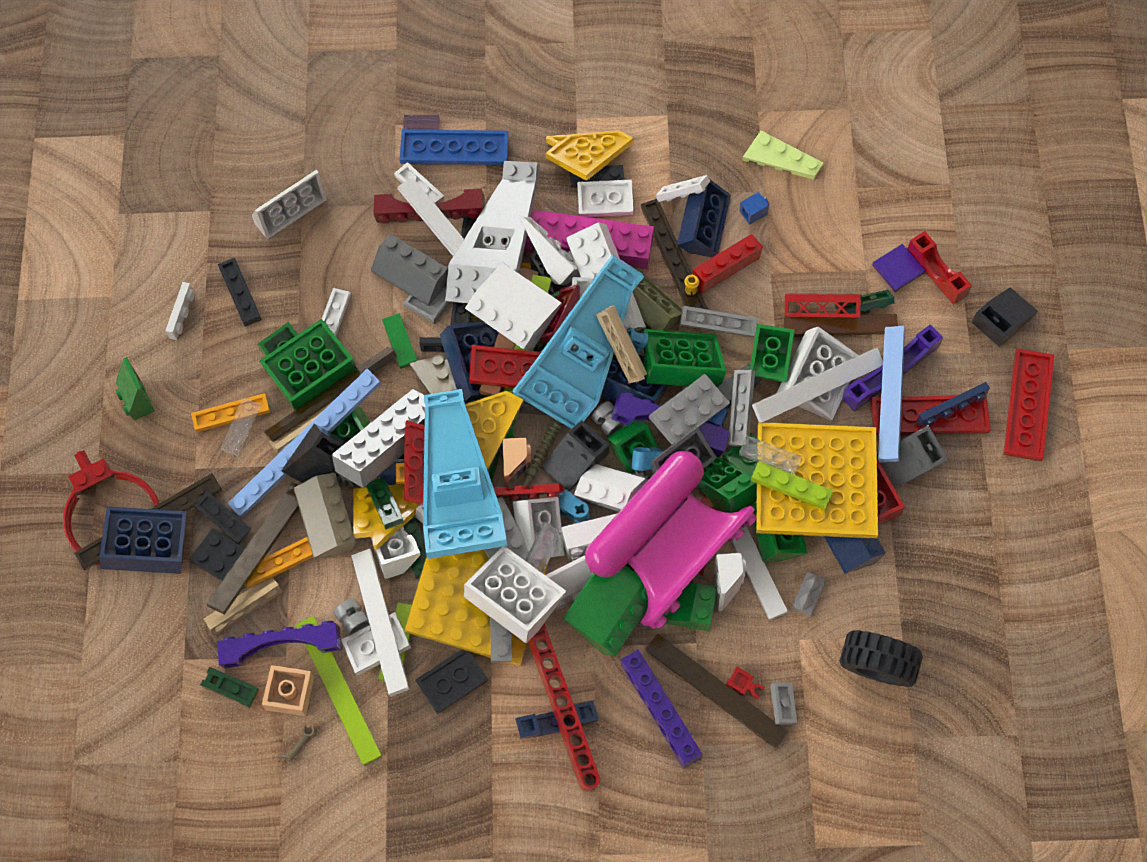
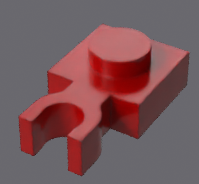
[726,667,765,699]

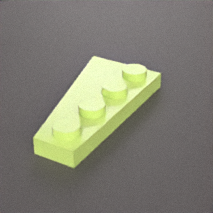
[742,131,823,180]

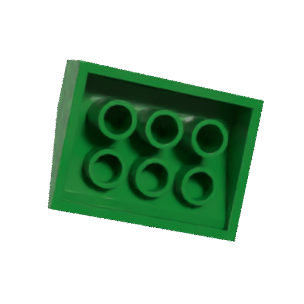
[259,319,357,410]
[643,329,726,387]
[562,566,648,657]

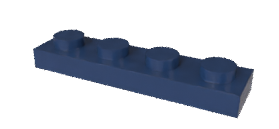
[916,382,990,428]

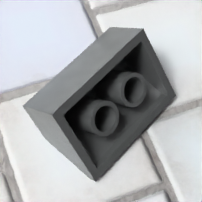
[651,426,717,475]

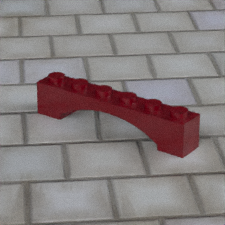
[373,189,485,224]

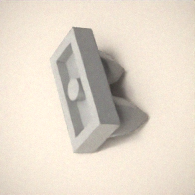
[792,572,826,617]

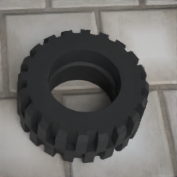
[839,630,923,687]

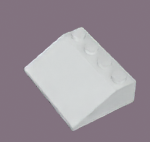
[252,170,327,239]
[465,263,562,351]
[777,327,859,421]
[464,546,566,643]

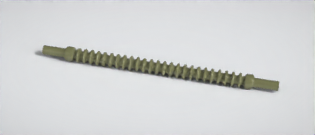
[520,356,593,486]

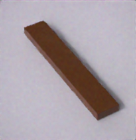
[784,314,898,337]

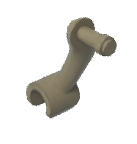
[278,726,316,761]

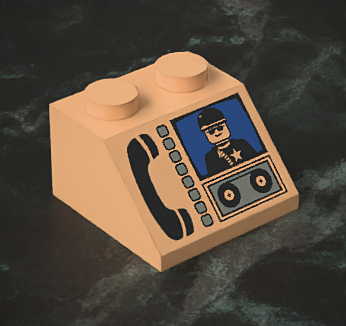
[503,438,531,488]

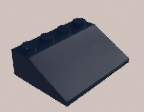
[440,321,505,404]
[601,353,668,405]
[100,506,187,574]

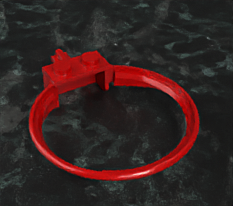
[63,450,159,565]

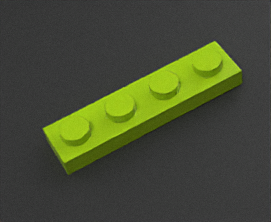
[751,461,833,510]

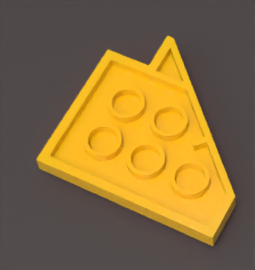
[546,131,633,181]
[465,391,524,469]
[353,484,420,550]

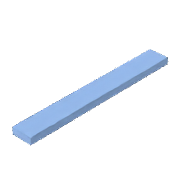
[878,326,905,463]

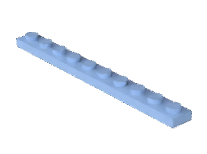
[228,369,382,518]

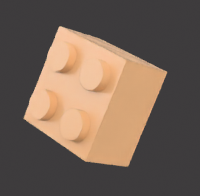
[262,665,315,717]

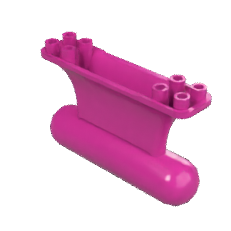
[585,451,757,629]

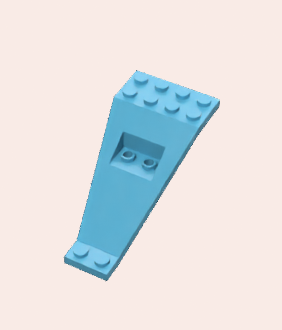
[423,389,507,559]

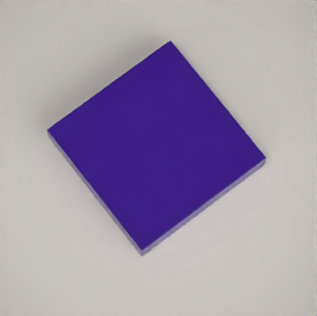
[872,244,925,292]

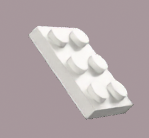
[577,180,633,217]
[341,612,412,676]

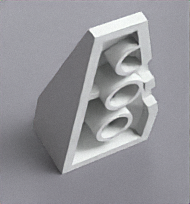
[521,217,580,285]
[370,527,420,579]

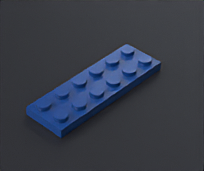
[399,129,509,165]

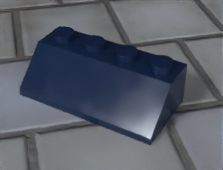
[677,179,731,258]
[824,536,886,574]

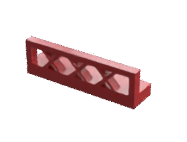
[785,293,862,318]

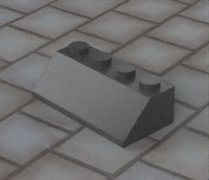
[371,234,448,306]

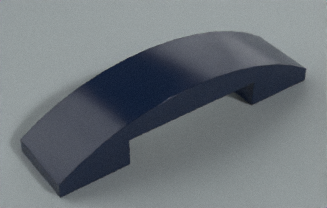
[515,700,599,739]

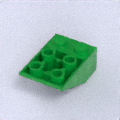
[698,456,757,513]

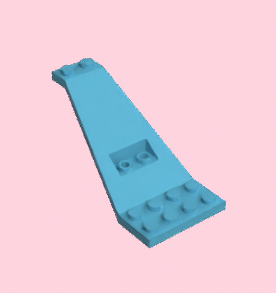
[513,254,644,429]

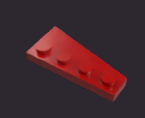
[404,420,425,506]
[494,484,565,501]

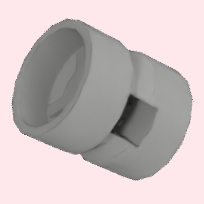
[591,401,626,437]
[333,598,370,635]

